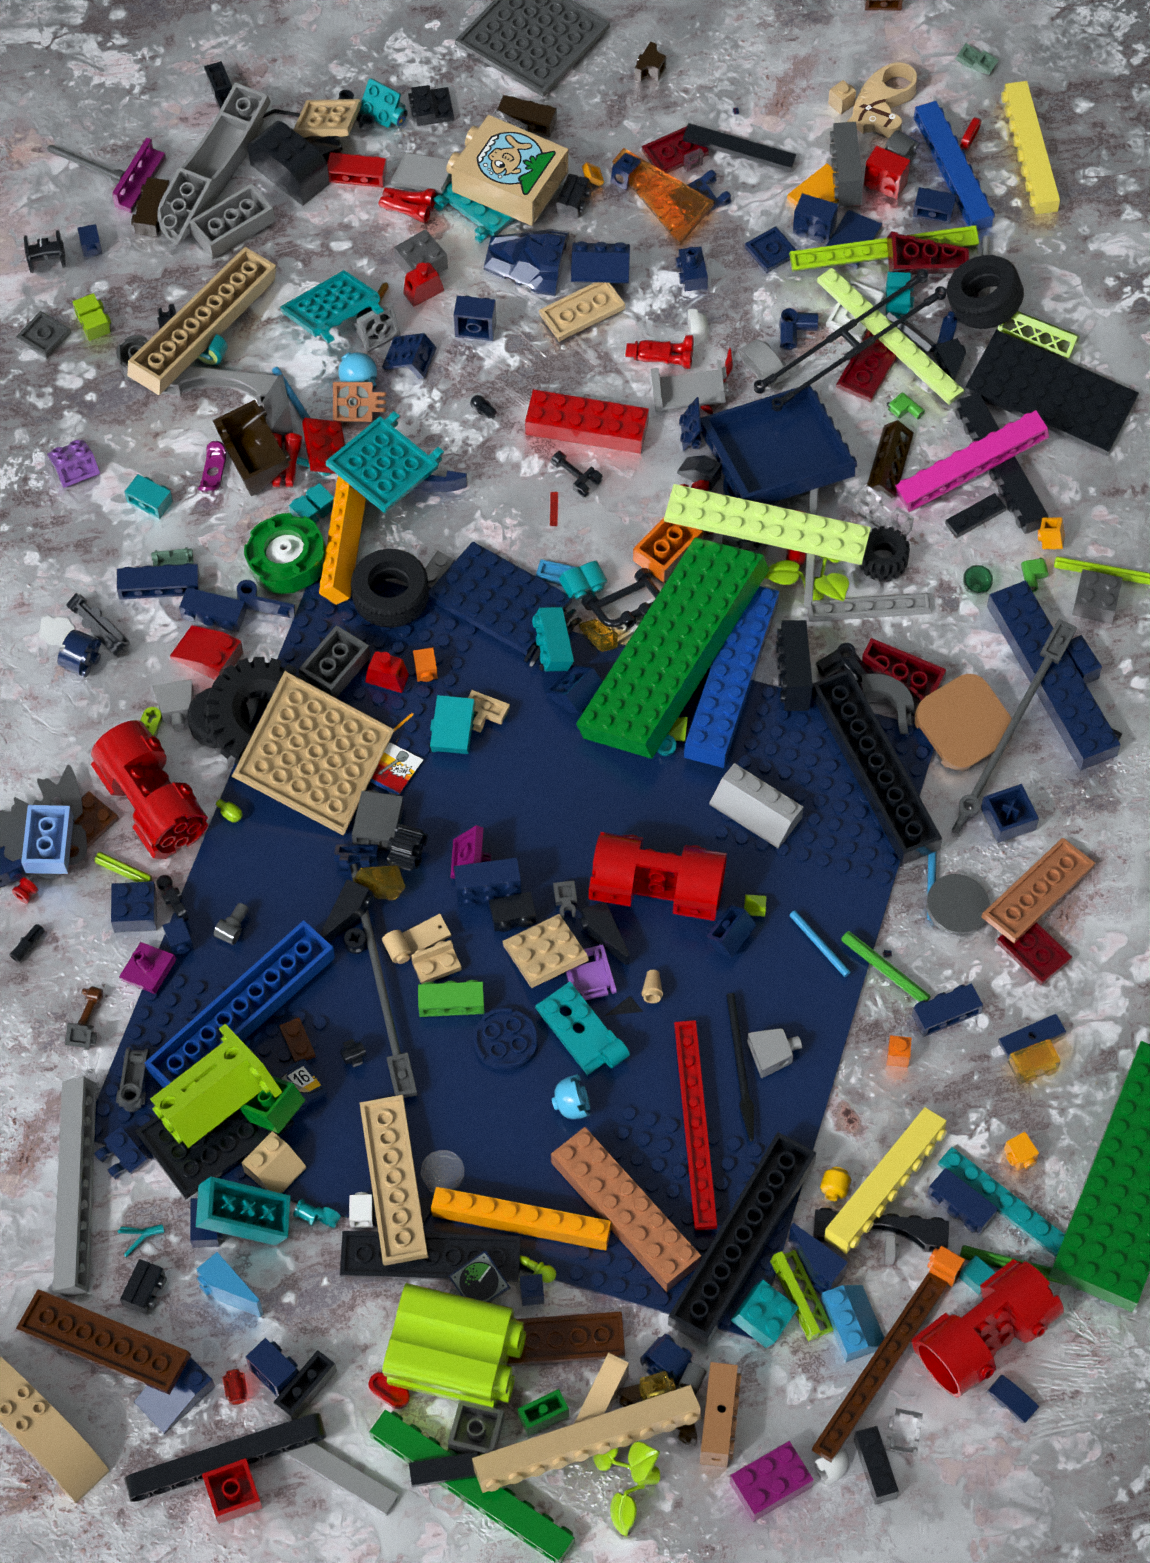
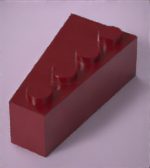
[887,231,969,274]
[862,638,947,705]

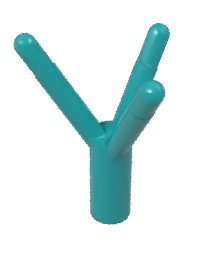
[117,1224,164,1257]

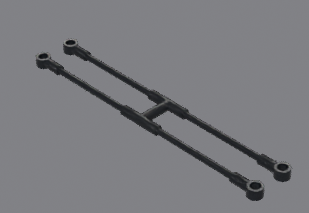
[754,269,947,412]

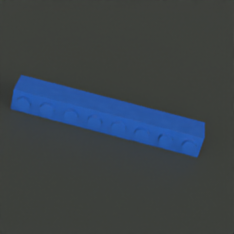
[914,101,995,231]

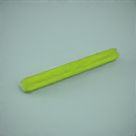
[1054,556,1150,585]

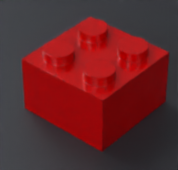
[864,146,910,199]
[202,1458,262,1524]

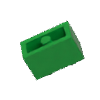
[518,1389,569,1436]

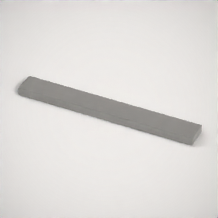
[804,488,819,608]

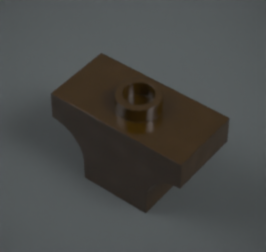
[634,41,666,82]

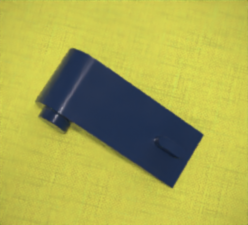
[237,580,295,619]

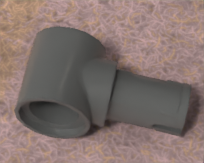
[214,903,249,945]
[679,1363,707,1395]

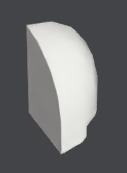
[688,309,709,345]
[814,1448,849,1487]

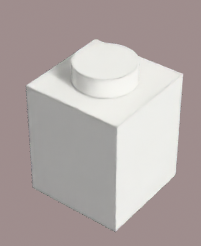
[349,1192,373,1228]

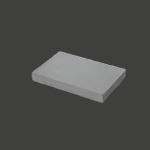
[390,153,452,194]

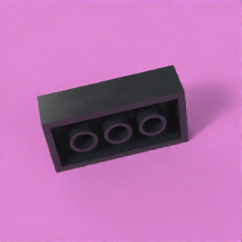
[775,620,813,711]

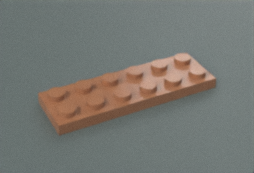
[982,838,1095,943]

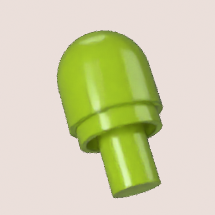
[215,798,242,823]

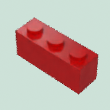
[327,152,387,188]

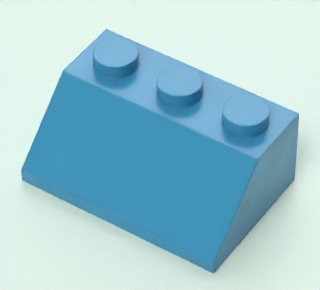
[821,1285,884,1362]

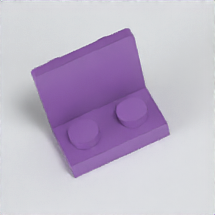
[47,439,100,488]

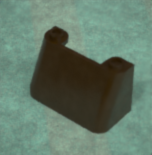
[212,400,291,496]

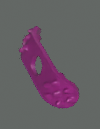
[198,441,226,492]

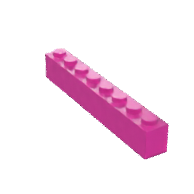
[895,410,1049,512]

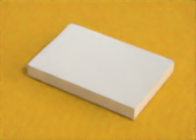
[826,280,885,340]

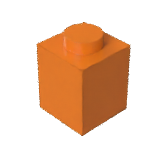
[413,648,438,682]
[886,1035,912,1068]

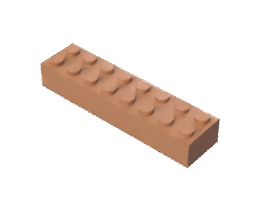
[551,1127,701,1292]

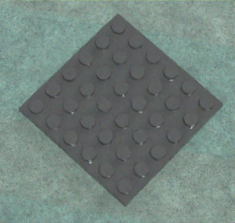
[455,0,610,97]

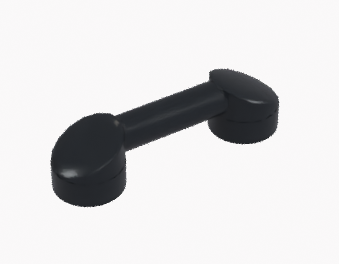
[338,90,375,129]

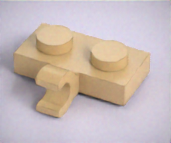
[468,690,510,732]

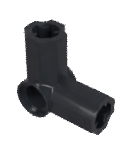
[816,643,871,683]

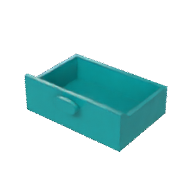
[430,695,476,754]

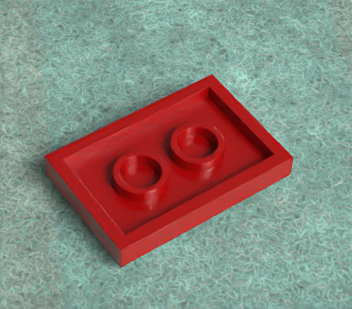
[302,417,345,474]

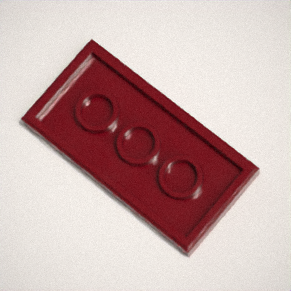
[836,330,898,403]

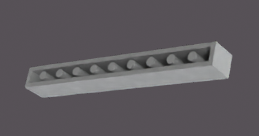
[52,1076,97,1297]

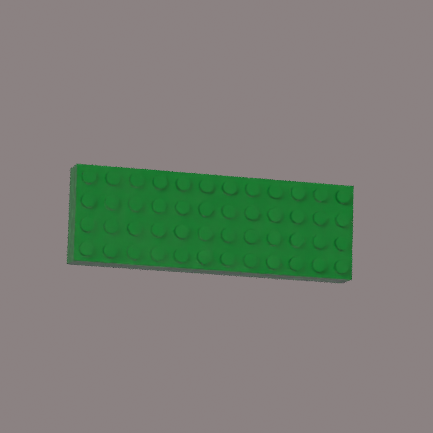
[576,537,769,759]
[1048,1041,1150,1312]

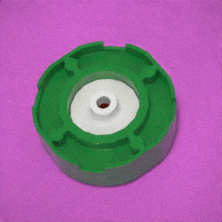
[244,513,326,594]

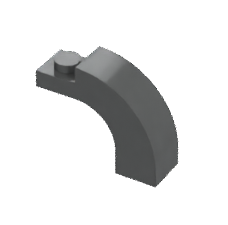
[862,674,915,735]

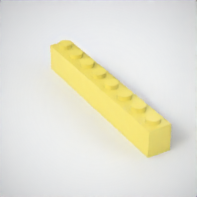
[1001,81,1060,215]
[824,1107,947,1254]

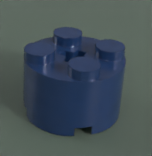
[57,630,101,678]
[640,1334,693,1389]

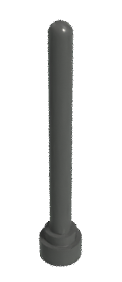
[47,145,125,184]

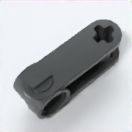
[116,1047,150,1112]

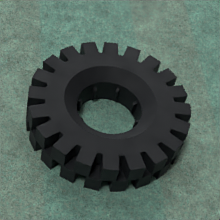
[204,657,309,764]

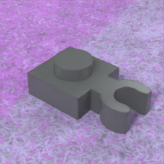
[553,881,577,919]

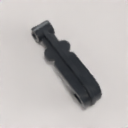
[66,593,130,658]

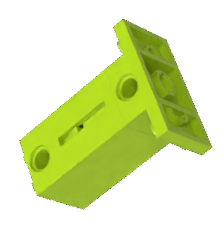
[150,1024,282,1148]

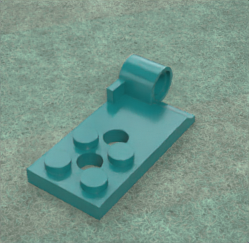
[535,982,630,1076]

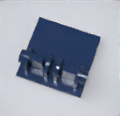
[679,397,701,451]

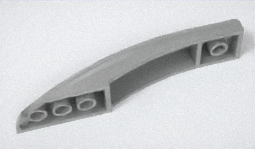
[157,82,271,246]

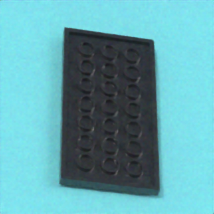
[964,329,1139,456]

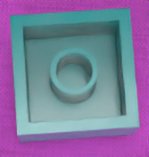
[731,1280,799,1348]

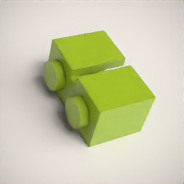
[72,293,112,341]

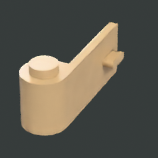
[382,914,452,964]

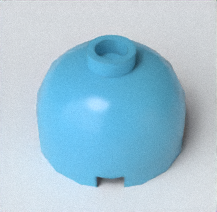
[552,1074,590,1120]

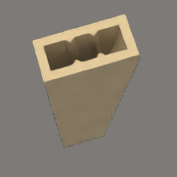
[574,1353,629,1424]

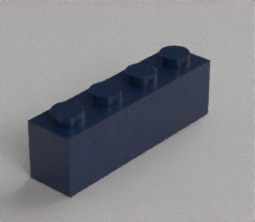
[117,563,200,600]

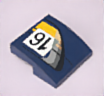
[274,1059,328,1114]

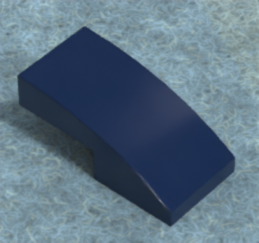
[987,1375,1039,1423]

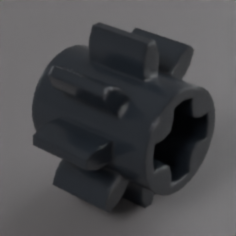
[340,1039,366,1068]

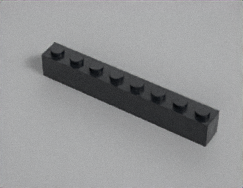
[955,392,1049,534]

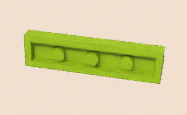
[997,311,1080,358]
[770,1250,834,1342]

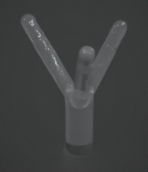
[66,1048,101,1091]

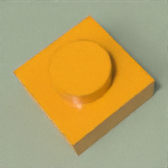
[582,162,604,186]

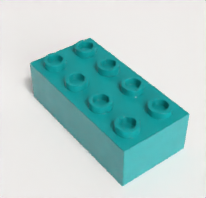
[196,1177,291,1246]

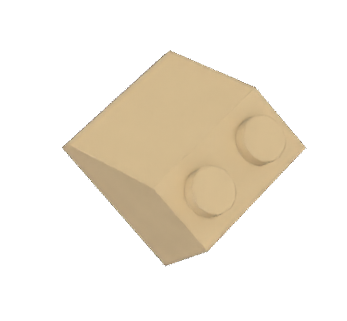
[242,1131,306,1193]

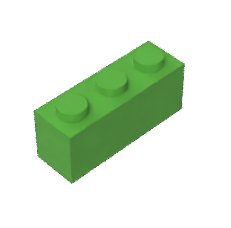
[418,980,484,1017]

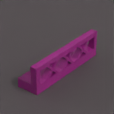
[112,137,166,213]

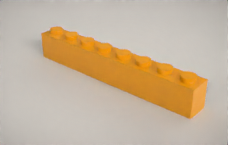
[319,476,366,605]
[431,1187,611,1251]

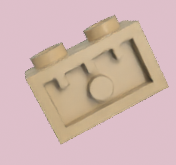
[411,940,462,984]

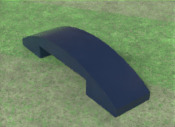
[414,470,468,492]

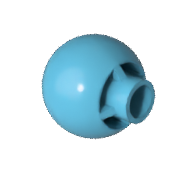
[338,352,377,390]

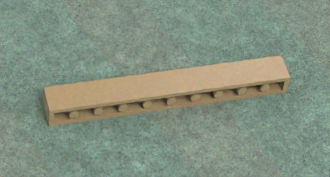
[472,1385,701,1493]

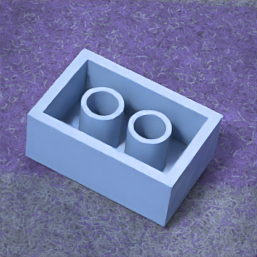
[21,805,74,874]

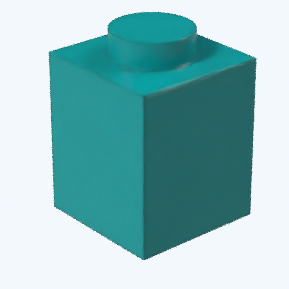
[959,1255,996,1295]

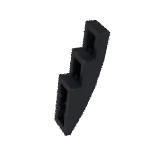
[204,61,232,111]

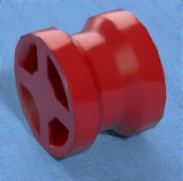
[12,877,39,904]

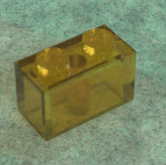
[1008,1039,1061,1084]

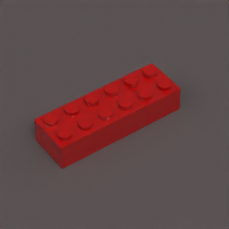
[525,389,649,454]

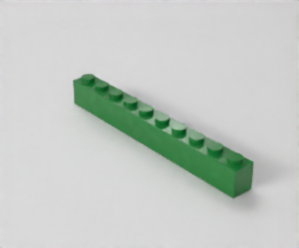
[369,1409,575,1563]

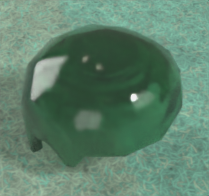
[962,565,993,595]

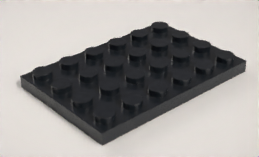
[135,1108,295,1200]

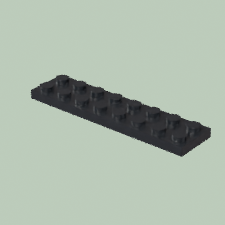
[340,1231,521,1282]

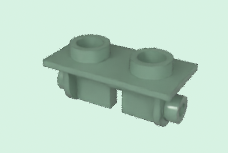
[151,547,193,567]

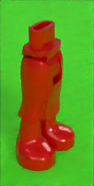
[625,335,694,369]

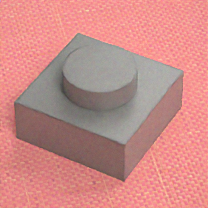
[885,1235,899,1265]

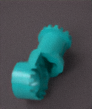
[293,1199,341,1228]

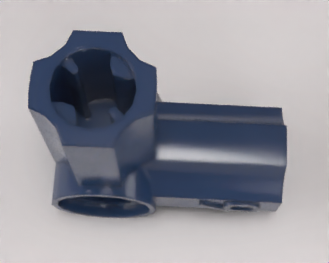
[779,308,818,350]

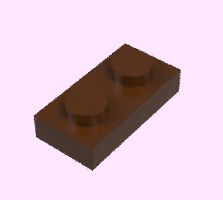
[279,1017,316,1063]

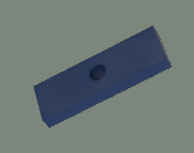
[998,1014,1067,1060]

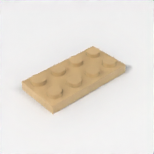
[539,282,625,342]

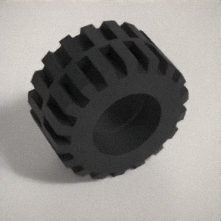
[859,526,910,582]

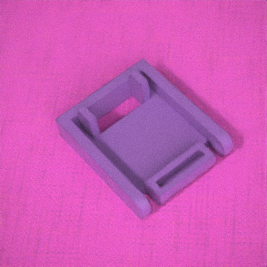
[566,945,616,1001]

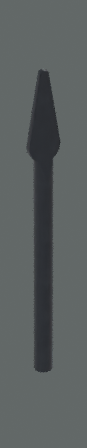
[726,993,754,1142]

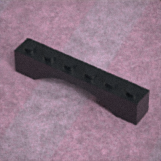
[813,1208,949,1252]

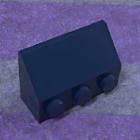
[571,241,630,283]

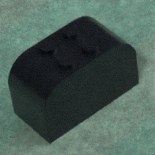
[248,121,330,206]

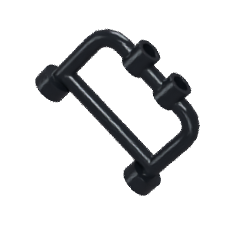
[581,568,660,628]

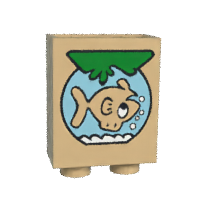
[446,115,569,226]

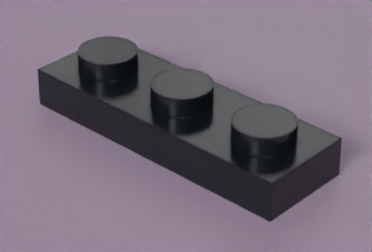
[945,493,1006,539]

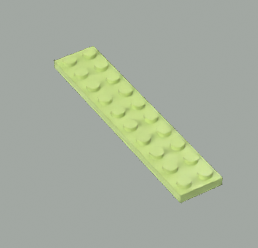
[664,484,871,565]

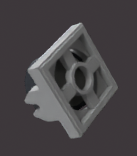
[353,301,400,352]

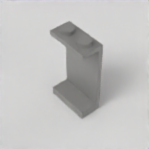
[651,360,729,411]

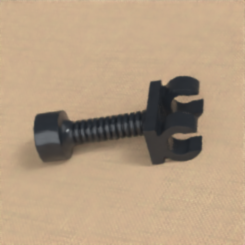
[550,451,603,497]

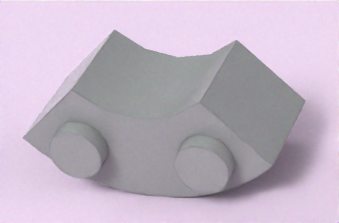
[738,339,789,388]

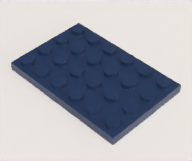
[428,541,572,655]

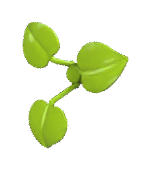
[765,555,849,602]
[593,1442,660,1536]

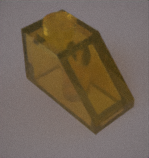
[353,866,405,900]

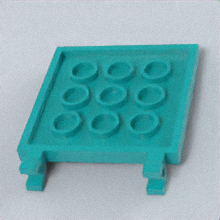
[434,181,515,244]
[280,270,384,343]
[326,411,444,513]

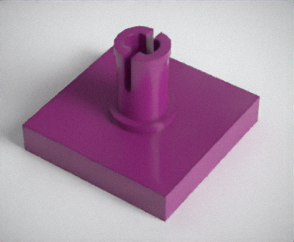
[450,825,491,879]
[119,942,177,994]

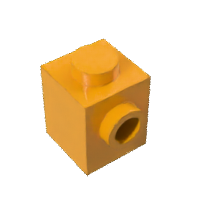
[1038,517,1065,549]
[1004,1131,1039,1171]

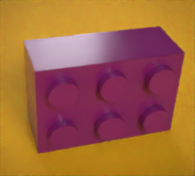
[729,1441,814,1522]

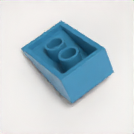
[196,1252,264,1317]

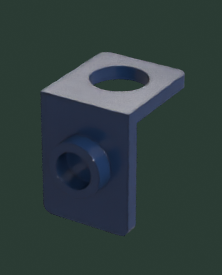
[610,153,641,190]

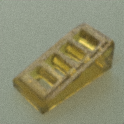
[579,619,618,652]

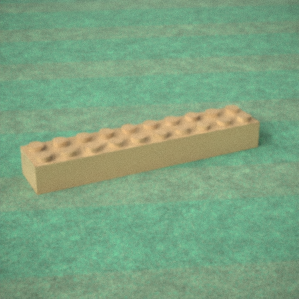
[127,247,276,395]

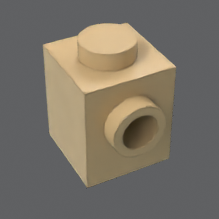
[828,80,856,115]

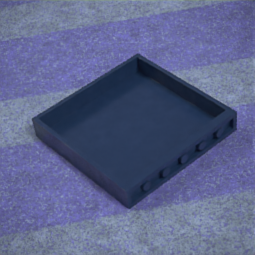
[700,386,857,504]

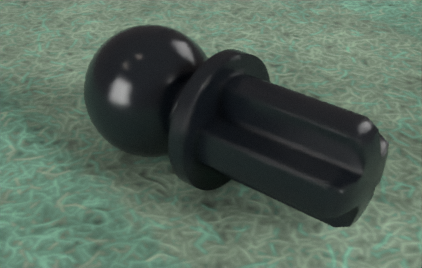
[470,395,497,419]

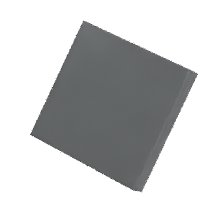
[16,311,71,359]

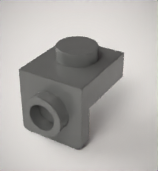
[65,1022,97,1050]

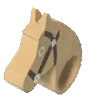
[847,62,917,138]

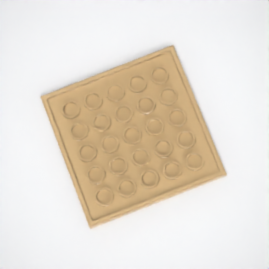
[232,671,395,835]

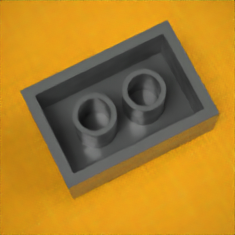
[299,625,371,698]

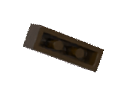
[496,95,557,137]
[131,177,170,237]

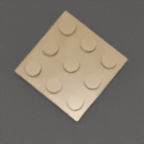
[293,99,362,138]
[502,914,589,988]

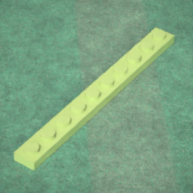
[817,268,964,405]

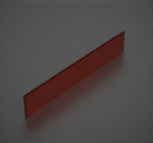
[550,492,558,526]

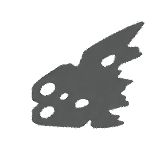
[0,765,87,879]

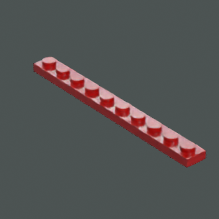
[674,1020,717,1231]

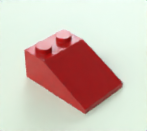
[170,625,243,680]

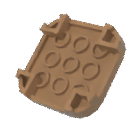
[914,674,1014,772]

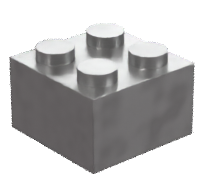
[394,229,448,274]
[1072,569,1122,624]
[448,1400,505,1456]

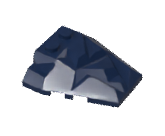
[484,229,569,296]

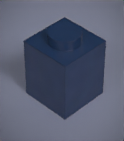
[77,224,102,257]
[162,918,193,955]
[519,1274,545,1306]

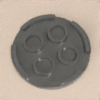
[926,874,990,935]

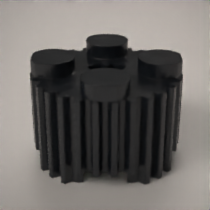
[386,824,428,871]

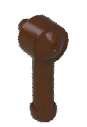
[77,986,103,1025]

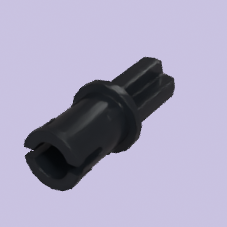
[9,924,45,963]

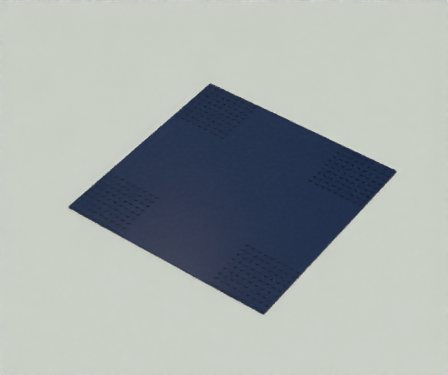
[94,575,934,1340]

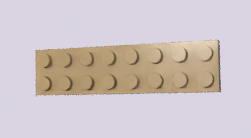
[360,1095,428,1266]

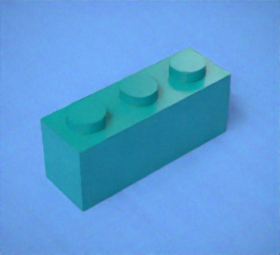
[532,607,574,672]

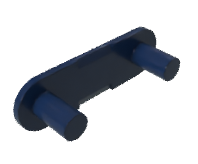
[937,311,957,345]

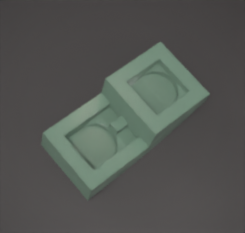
[955,43,999,75]

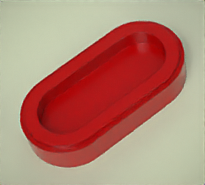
[960,117,982,150]
[368,1372,410,1409]

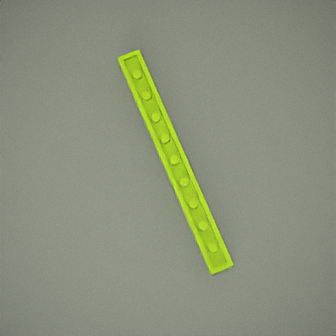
[789,225,979,272]

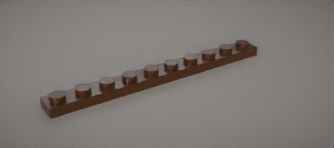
[812,1272,948,1463]

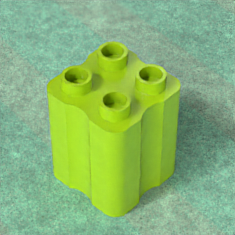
[382,1283,526,1409]

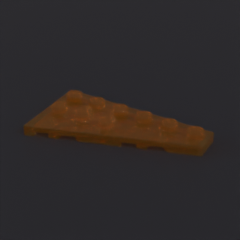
[612,148,714,245]

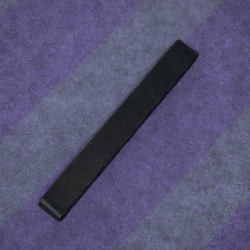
[124,1413,327,1502]

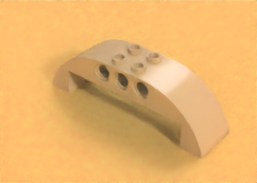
[0,1356,109,1504]

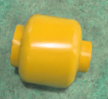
[820,1167,852,1201]

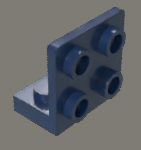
[382,333,437,379]

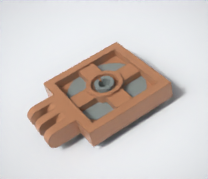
[333,382,386,422]

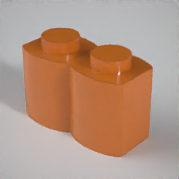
[927,1245,966,1287]

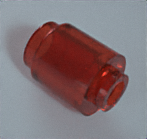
[222,1369,248,1405]

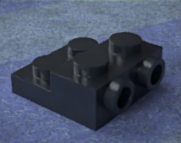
[408,85,454,126]

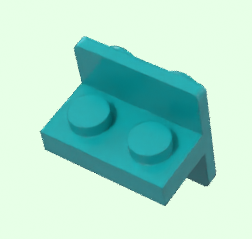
[359,78,406,128]

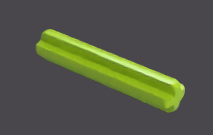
[94,852,152,882]

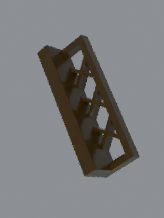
[866,420,914,499]

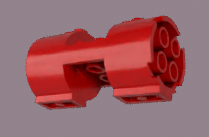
[91,720,209,859]
[589,832,727,921]
[911,1259,1064,1398]

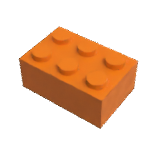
[633,518,703,583]

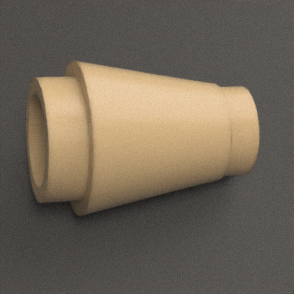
[642,970,663,1003]

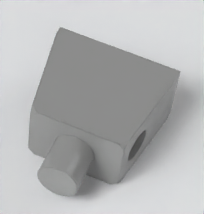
[153,679,194,730]
[747,1028,802,1078]

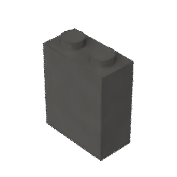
[352,790,404,850]

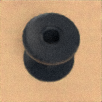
[24,230,66,273]

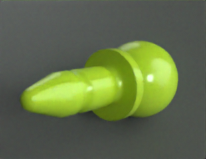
[520,1255,556,1283]

